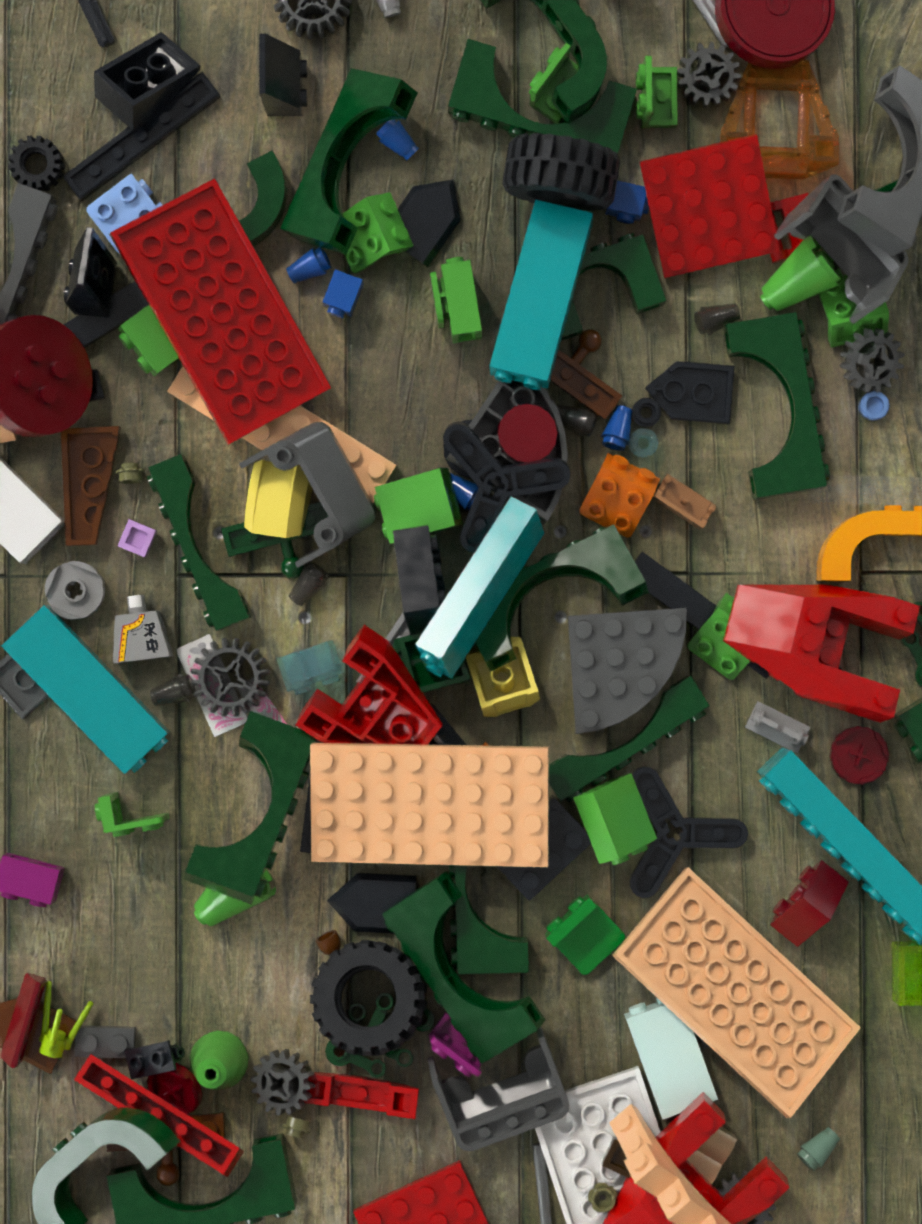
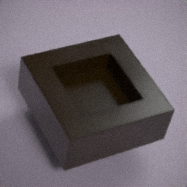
[601,1136,630,1178]

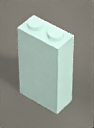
[624,998,718,1120]

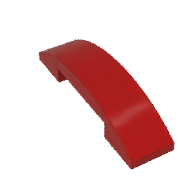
[303,1072,419,1119]

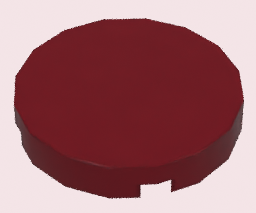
[497,404,557,463]
[829,726,889,785]
[147,1063,203,1115]

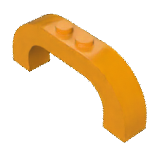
[816,505,922,582]

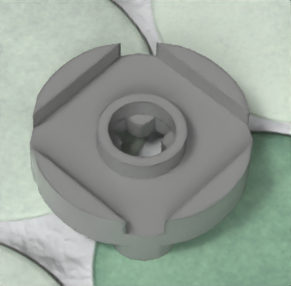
[45,561,105,620]

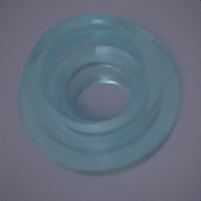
[629,428,658,458]

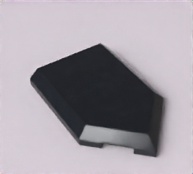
[398,179,461,268]
[645,361,735,424]
[327,872,416,934]

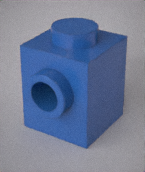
[605,181,649,224]
[323,269,364,319]

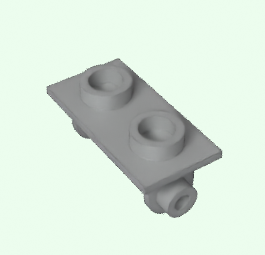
[745,701,810,753]

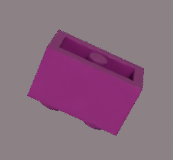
[0,853,65,907]

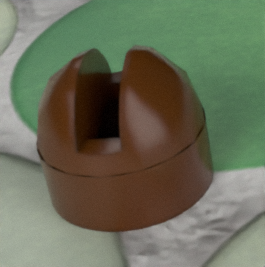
[315,930,341,955]

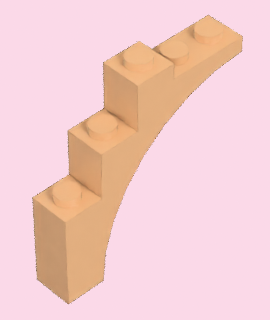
[609,1104,731,1224]

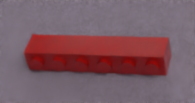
[74,1054,244,1177]

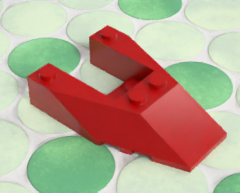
[723,585,920,723]
[602,1092,790,1224]

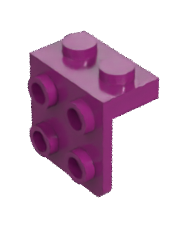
[429,1011,482,1078]

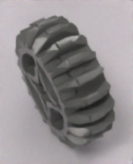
[274,0,352,40]
[191,638,270,717]

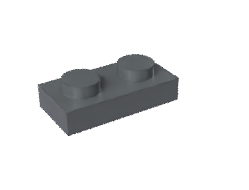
[75,1025,136,1058]

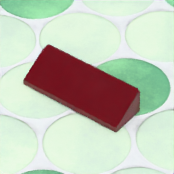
[1,973,47,1069]

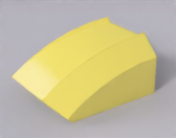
[244,460,313,538]
[466,637,540,717]

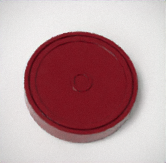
[715,0,835,69]
[0,315,93,437]

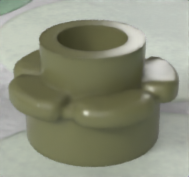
[116,463,145,484]
[282,1116,311,1139]
[588,1183,617,1212]

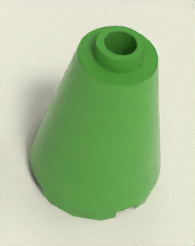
[760,235,845,311]
[194,869,276,926]
[190,1030,249,1090]

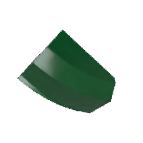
[393,633,471,693]

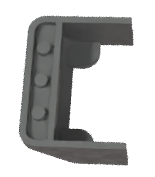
[774,174,908,324]
[239,422,376,568]
[427,1026,569,1151]

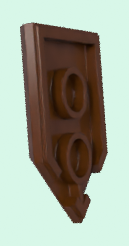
[0,997,77,1074]

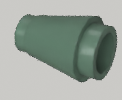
[797,1127,840,1171]

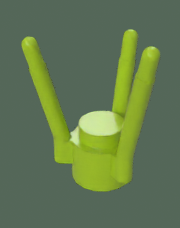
[39,981,93,1058]

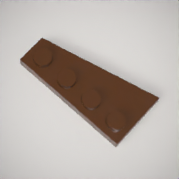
[61,426,121,546]

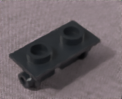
[125,1040,185,1080]

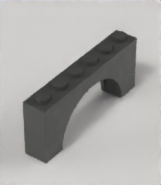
[837,65,922,256]

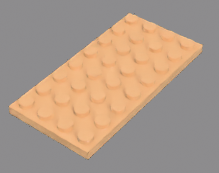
[310,743,549,867]
[612,867,861,1118]

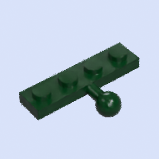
[221,502,328,579]

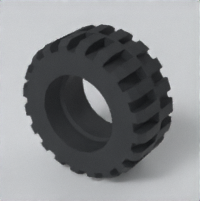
[502,133,620,211]
[310,940,427,1056]

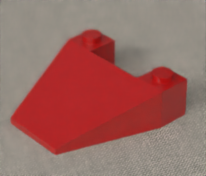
[295,625,442,745]

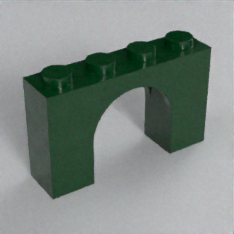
[561,233,666,341]

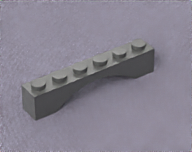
[0,183,58,324]

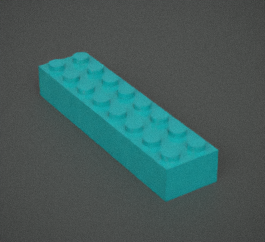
[757,747,922,946]

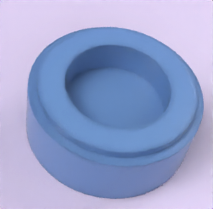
[858,391,889,421]

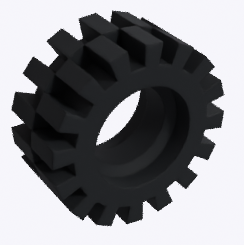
[8,135,65,192]

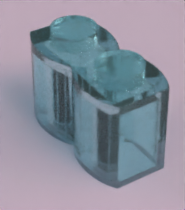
[276,640,344,695]

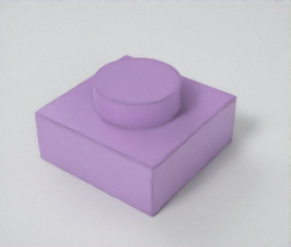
[118,519,157,558]

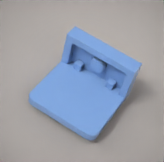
[87,173,162,254]

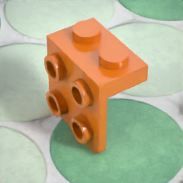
[579,453,660,537]

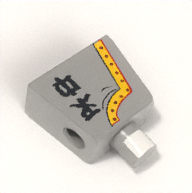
[113,595,173,663]

